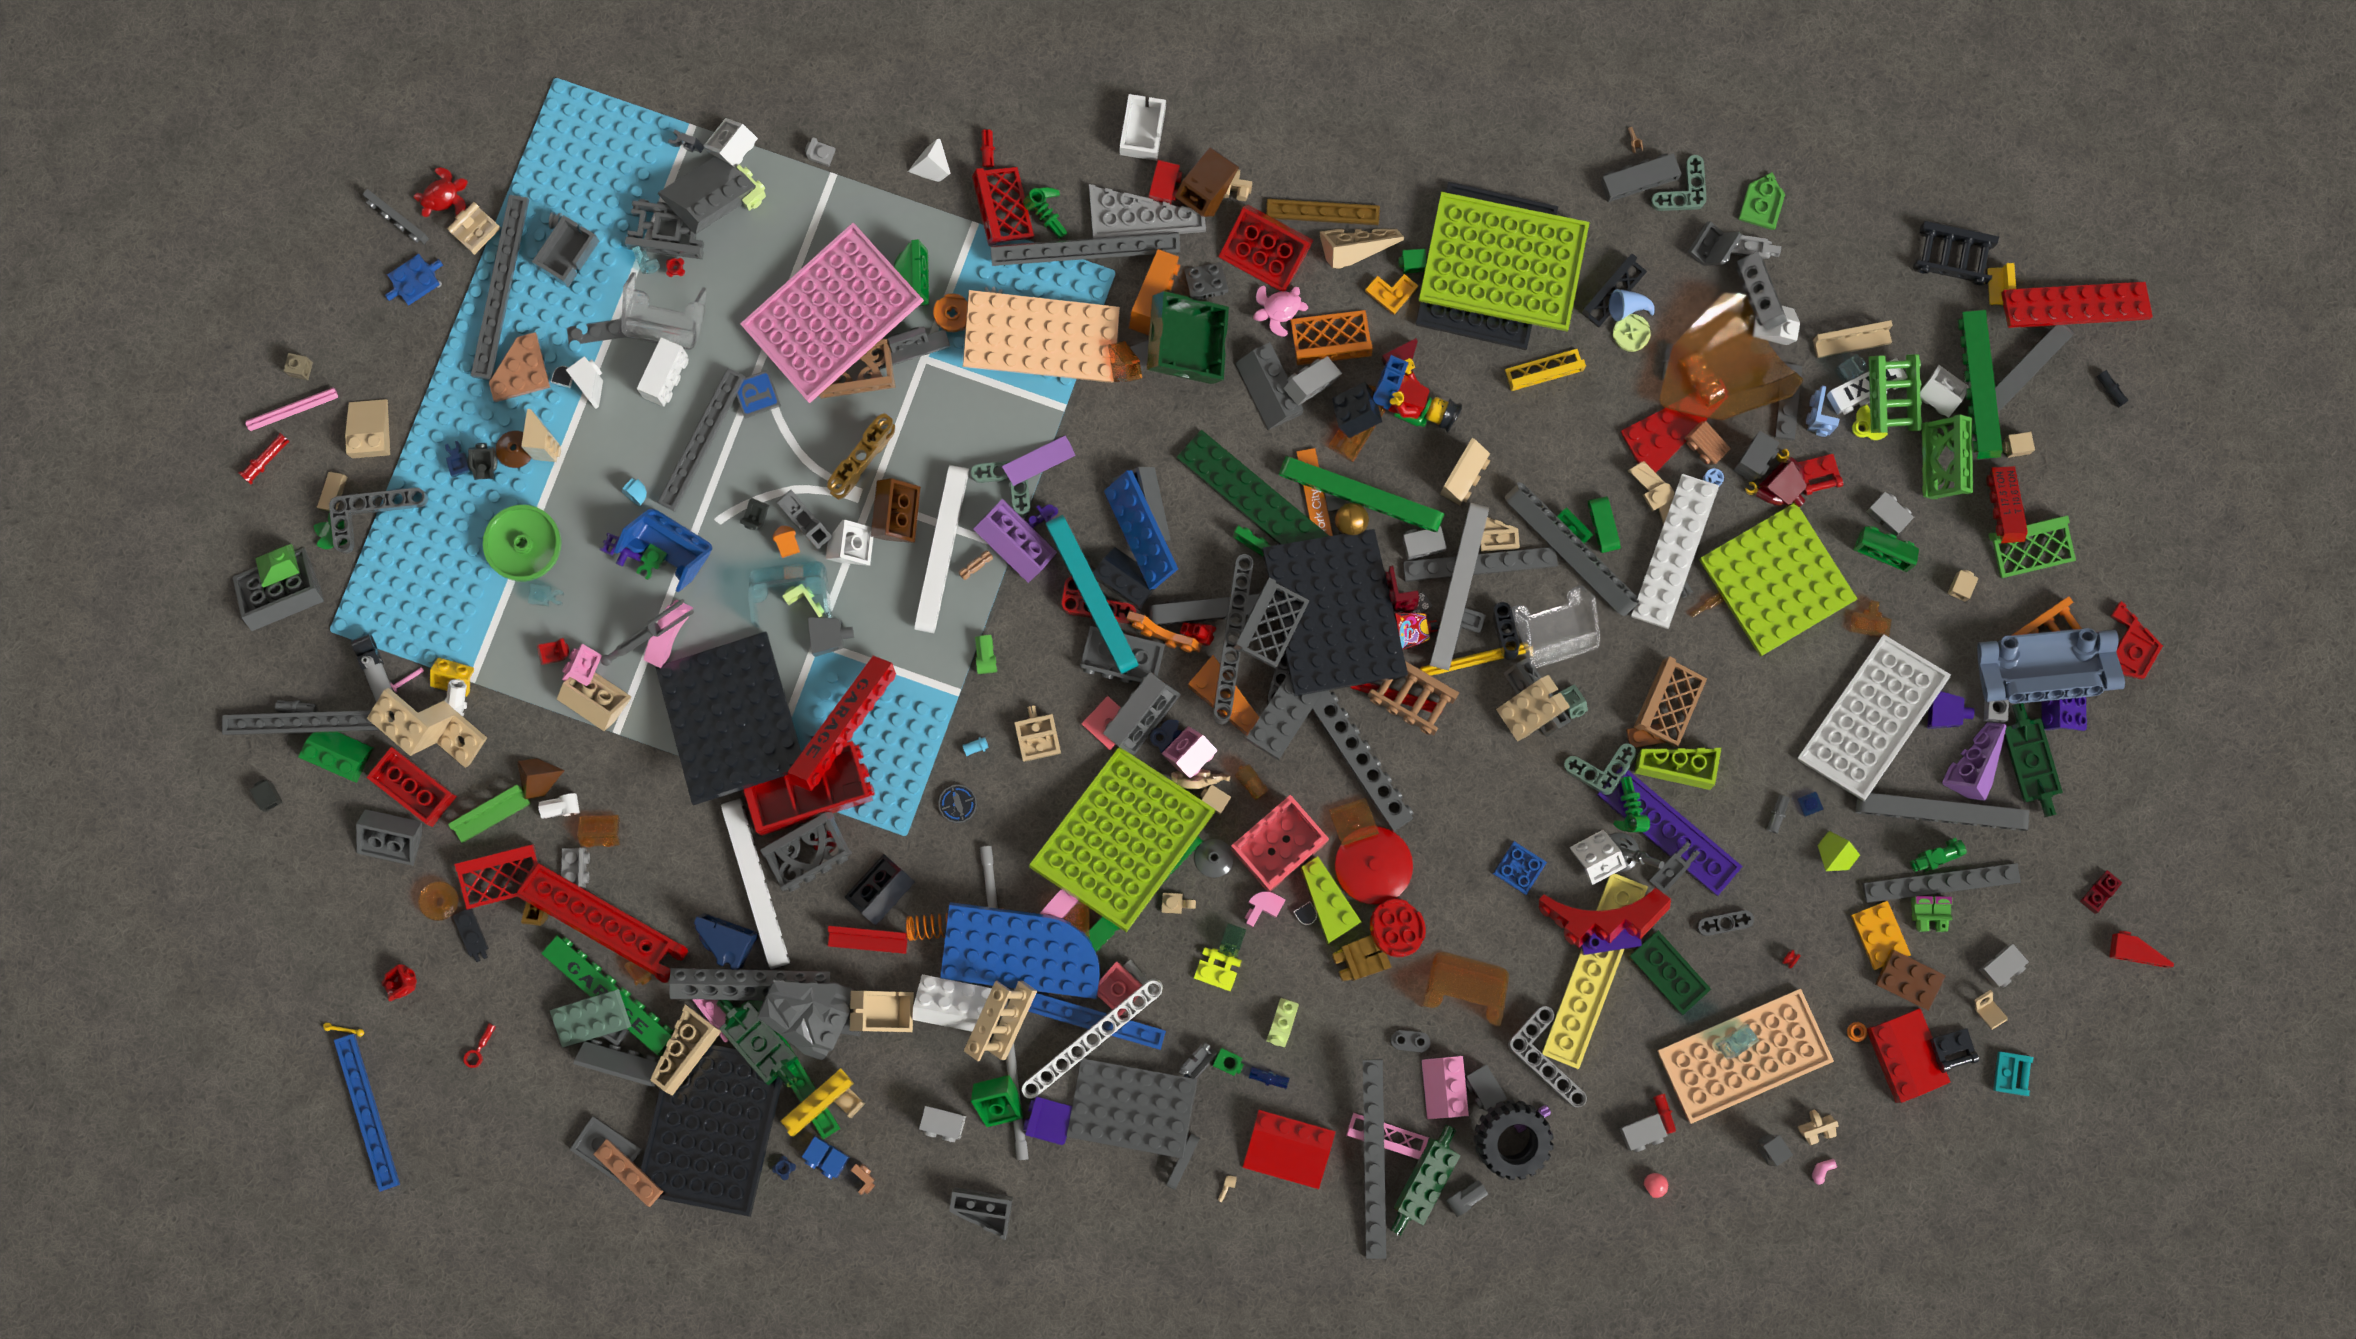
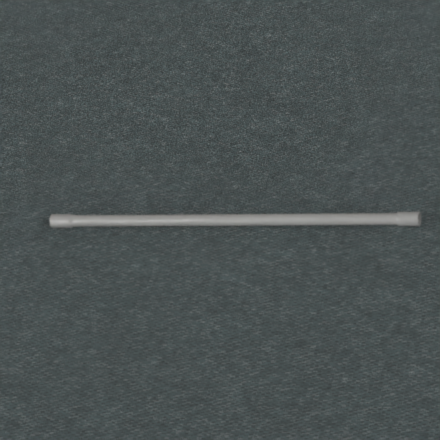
[980,846,1029,1161]

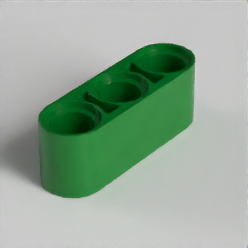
[1588,496,1621,553]

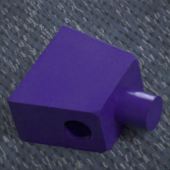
[1927,691,1974,729]

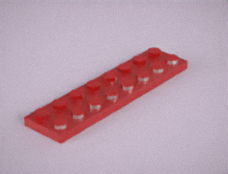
[2001,282,2153,328]

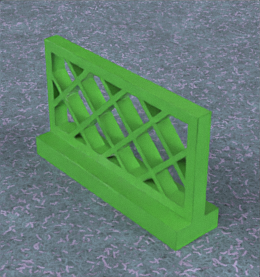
[1989,516,2076,578]

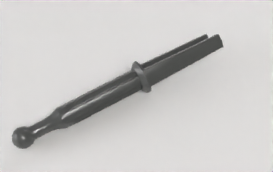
[601,599,694,666]

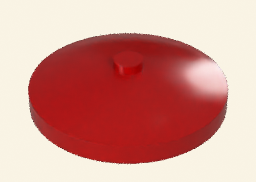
[1335,827,1413,905]

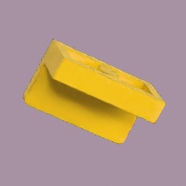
[1987,263,2016,305]

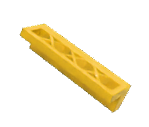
[1505,349,1586,391]
[780,1068,854,1136]

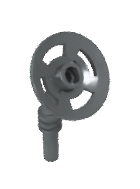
[1609,833,1664,872]

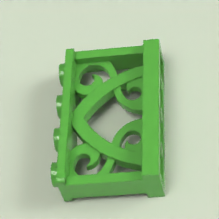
[1922,415,1973,499]

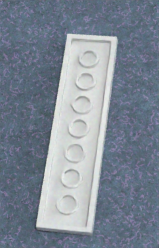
[1631,474,1719,629]

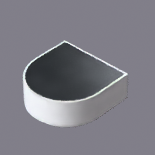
[551,366,573,388]
[1294,902,1317,925]

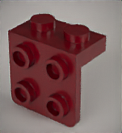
[1386,565,1419,613]

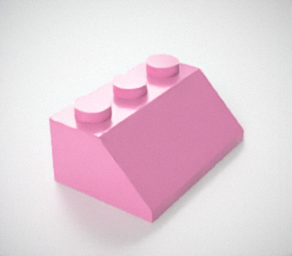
[1422,1056,1469,1119]

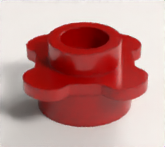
[666,258,685,277]

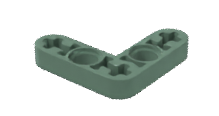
[1651,155,1706,211]
[971,460,1030,516]
[1564,744,1636,795]

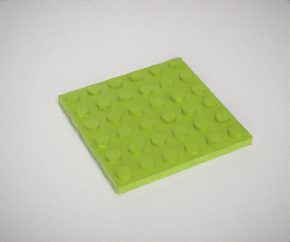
[1699,504,1857,657]

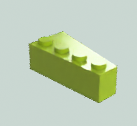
[1634,748,1721,790]
[1301,856,1361,945]

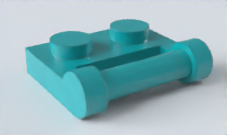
[1993,1052,2034,1097]

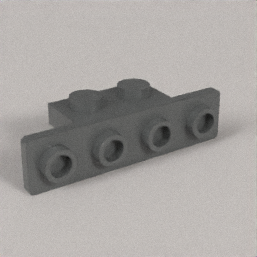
[873,326,950,370]

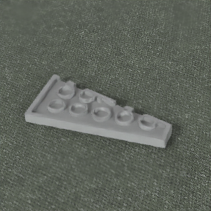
[1089,184,1206,238]

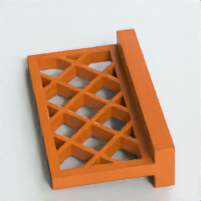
[1291,310,1372,365]

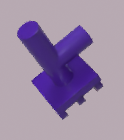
[1027,505,1058,528]
[599,533,643,567]

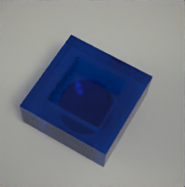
[1797,792,1824,817]

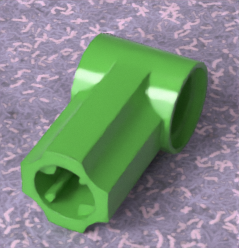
[975,635,997,674]

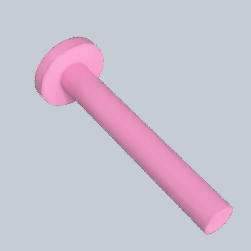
[390,667,424,693]

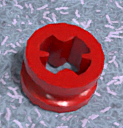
[1782,949,1801,969]

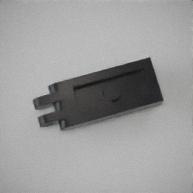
[453,908,489,962]

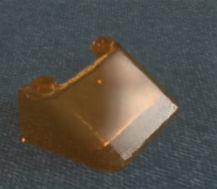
[1421,952,1509,1027]

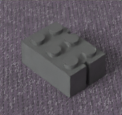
[532,215,599,287]

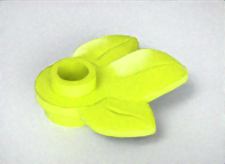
[1852,405,1888,440]

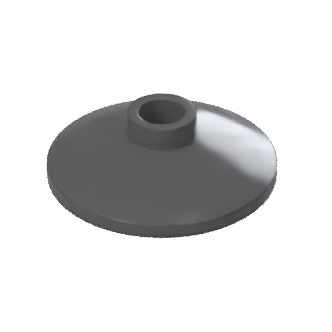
[1195,839,1234,878]

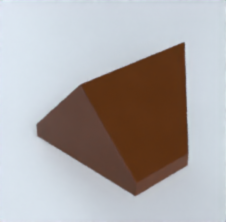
[517,758,565,799]

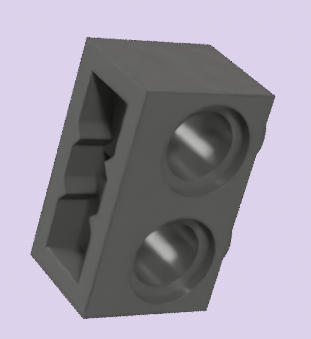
[1756,1134,1793,1166]

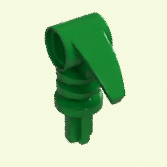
[1023,188,1067,239]
[1613,776,1650,833]

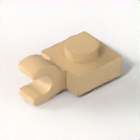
[1162,893,1196,914]

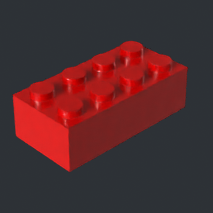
[366,747,457,827]

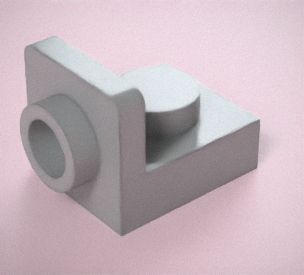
[805,137,836,167]

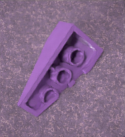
[1942,722,2006,800]

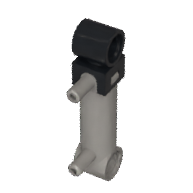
[351,633,393,702]

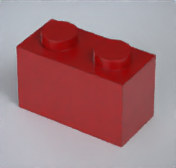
[1149,160,1183,205]

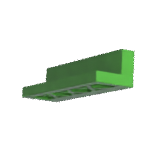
[448,785,531,843]

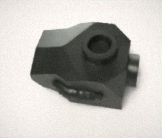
[467,443,498,480]

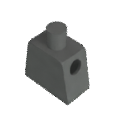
[808,617,854,657]

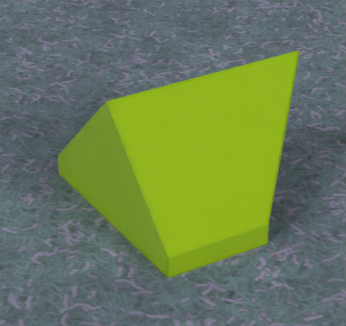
[1817,831,1860,871]

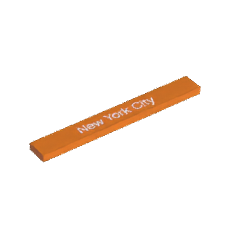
[1296,448,1333,536]

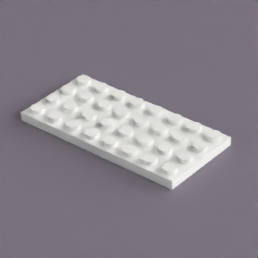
[1798,634,1951,801]

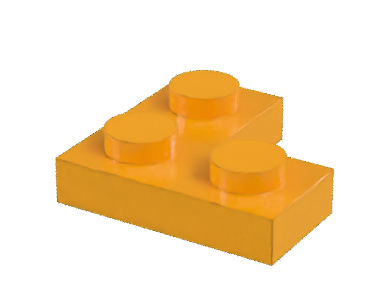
[1365,274,1418,315]

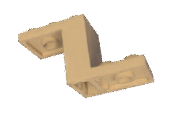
[367,688,487,768]

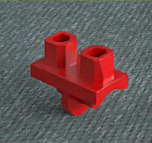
[1180,623,1216,646]

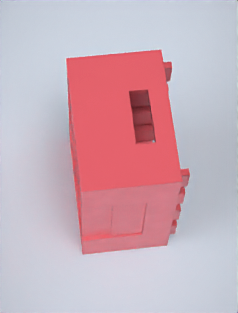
[1230,795,1329,892]

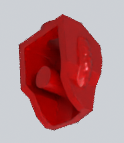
[382,964,417,1001]

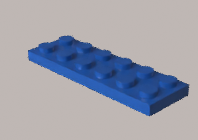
[1104,470,1178,589]

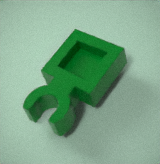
[636,543,668,580]

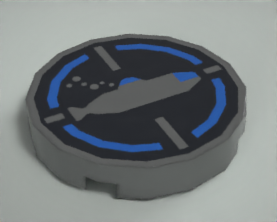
[938,785,977,824]

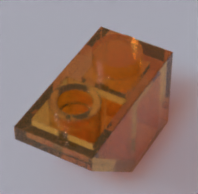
[1108,341,1142,382]

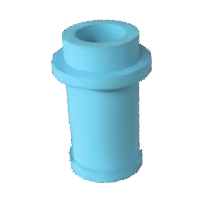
[963,737,989,756]

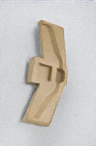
[1628,461,1675,525]

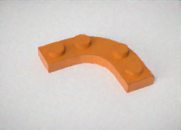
[1127,611,1202,653]

